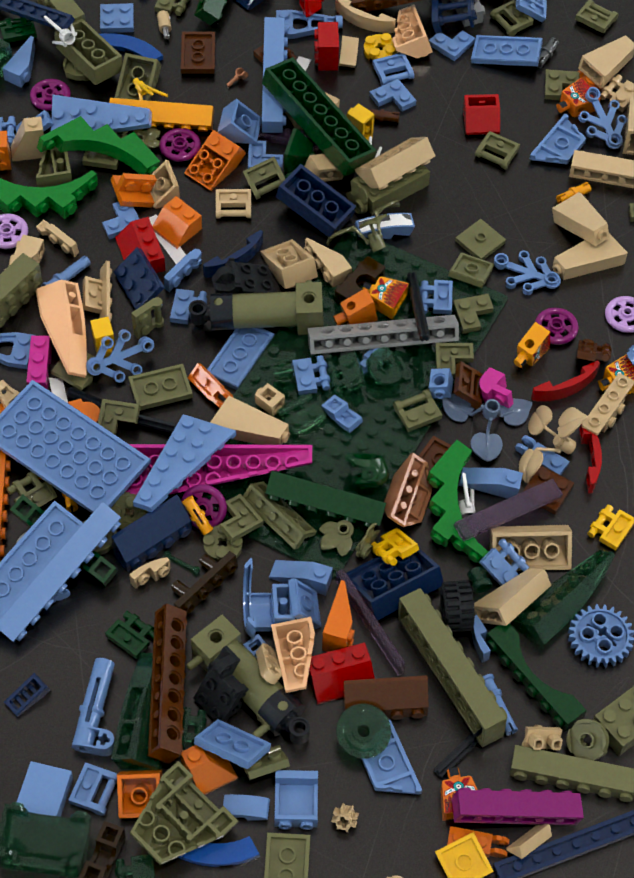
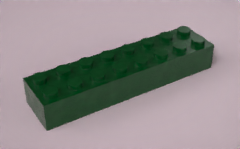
[262,57,376,177]

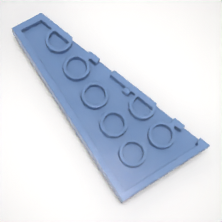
[51,95,152,133]
[133,414,237,512]

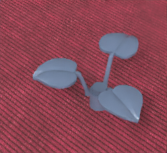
[442,394,532,462]

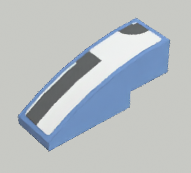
[355,213,415,239]

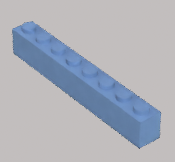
[262,17,288,133]
[0,502,121,642]

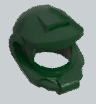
[345,452,389,489]

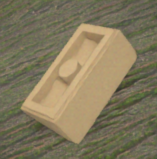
[506,824,552,859]

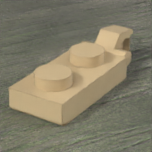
[36,219,79,257]

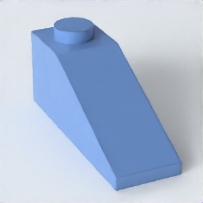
[2,36,35,88]
[459,467,523,500]
[269,560,333,596]

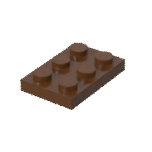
[181,32,215,74]

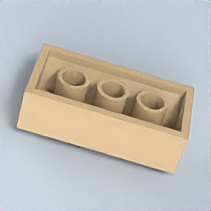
[355,137,435,190]
[490,525,572,571]

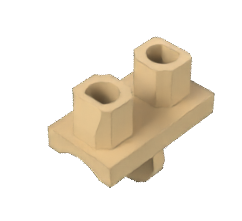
[522,725,563,750]

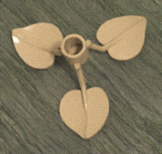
[519,405,588,483]

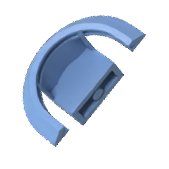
[243,558,295,639]

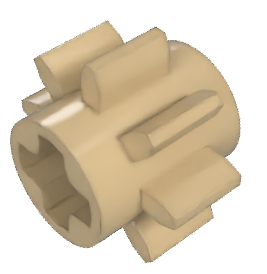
[331,803,359,832]

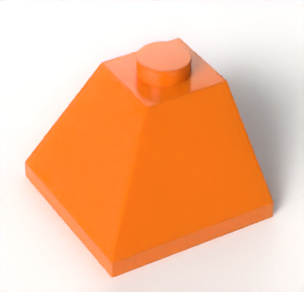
[181,745,238,795]

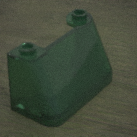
[0,802,92,878]

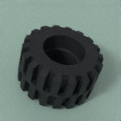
[440,580,475,632]

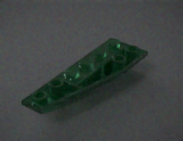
[510,550,615,645]
[111,653,161,770]

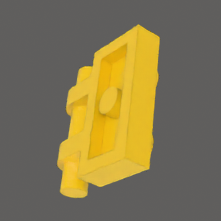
[587,505,634,551]
[371,528,419,566]

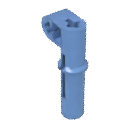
[71,658,116,756]

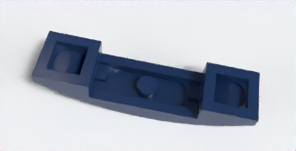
[203,230,263,278]

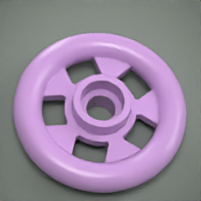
[0,214,28,249]
[605,296,634,333]

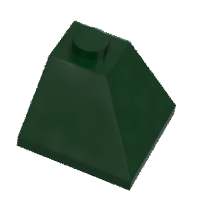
[284,128,316,177]

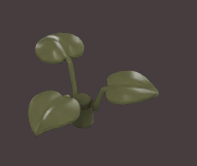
[326,200,400,253]

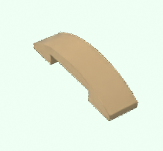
[335,0,396,33]

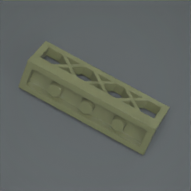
[243,481,317,549]

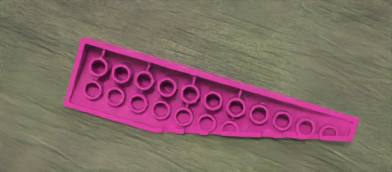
[125,444,312,495]

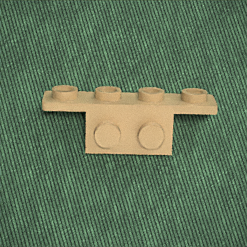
[82,260,112,322]
[582,373,634,435]

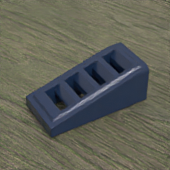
[4,673,51,717]

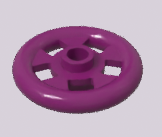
[30,79,71,111]
[159,128,201,162]
[535,308,579,345]
[181,484,227,529]

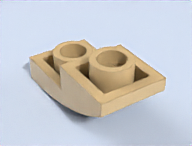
[339,36,359,68]
[129,557,171,589]

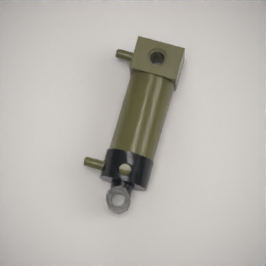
[188,280,324,335]
[186,614,310,745]

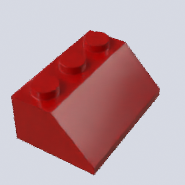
[115,217,166,273]
[308,642,375,705]

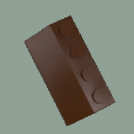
[343,675,429,723]

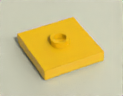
[435,832,494,878]

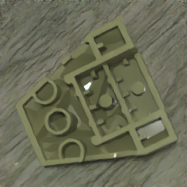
[130,761,238,865]

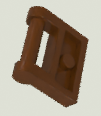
[453,361,483,409]

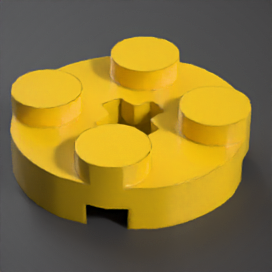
[363,33,397,60]

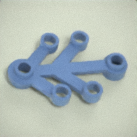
[578,87,627,149]
[494,250,561,295]
[86,329,154,383]

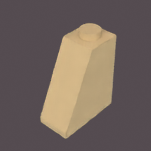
[10,116,44,162]

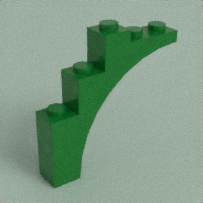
[0,170,98,219]
[427,440,489,564]

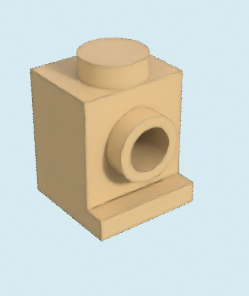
[255,383,285,417]

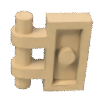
[599,74,634,112]

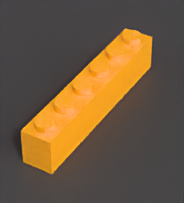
[109,98,214,132]

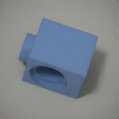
[429,368,454,399]

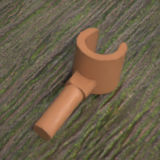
[226,68,248,87]

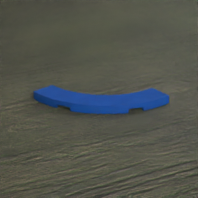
[99,33,163,61]
[178,836,260,867]

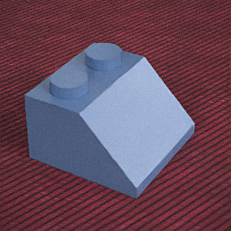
[218,99,262,144]

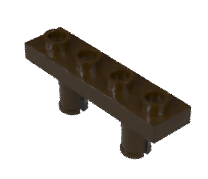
[171,551,238,615]

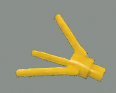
[133,78,168,100]

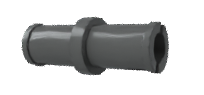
[537,37,559,68]

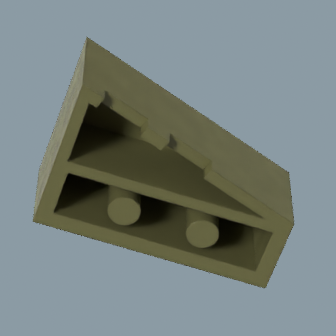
[36,146,72,187]

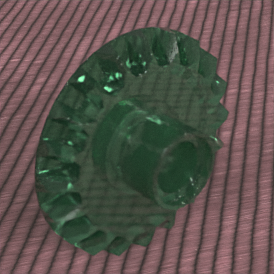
[336,704,391,759]

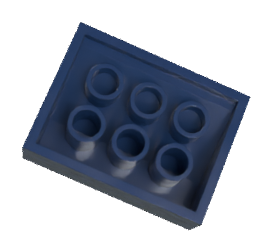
[342,549,444,621]

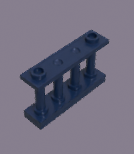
[432,0,477,33]

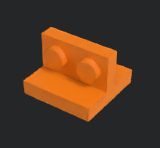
[111,173,157,208]

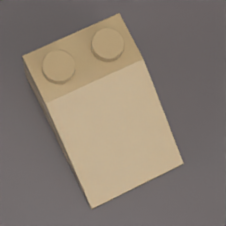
[260,239,318,289]

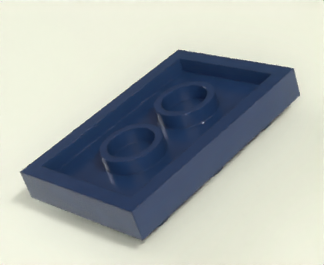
[113,247,165,309]

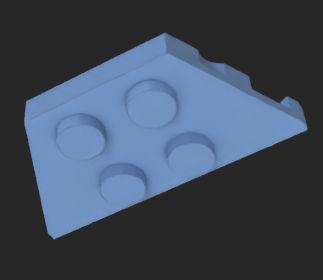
[529,114,586,165]
[359,720,422,795]

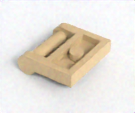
[216,189,251,219]

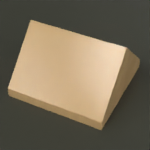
[151,160,180,209]

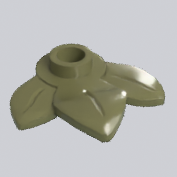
[133,128,160,148]
[346,180,368,214]
[319,520,354,557]
[355,523,381,559]

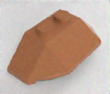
[384,453,433,528]

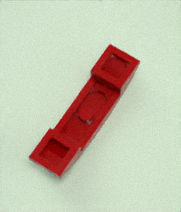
[531,360,600,401]
[579,424,602,493]

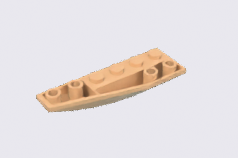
[36,280,87,378]

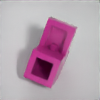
[480,367,514,408]

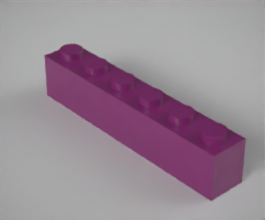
[452,787,584,826]

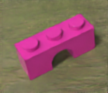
[26,336,52,390]

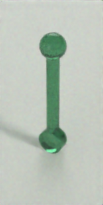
[164,551,200,574]

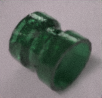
[467,566,493,594]

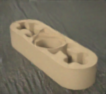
[256,643,282,684]

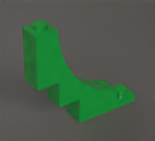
[37,116,160,175]

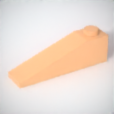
[392,4,433,58]
[271,617,315,693]

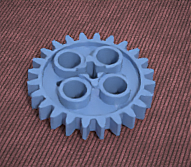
[568,604,634,668]

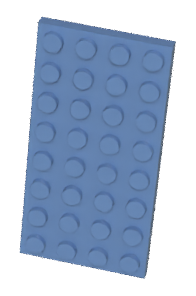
[0,380,151,513]

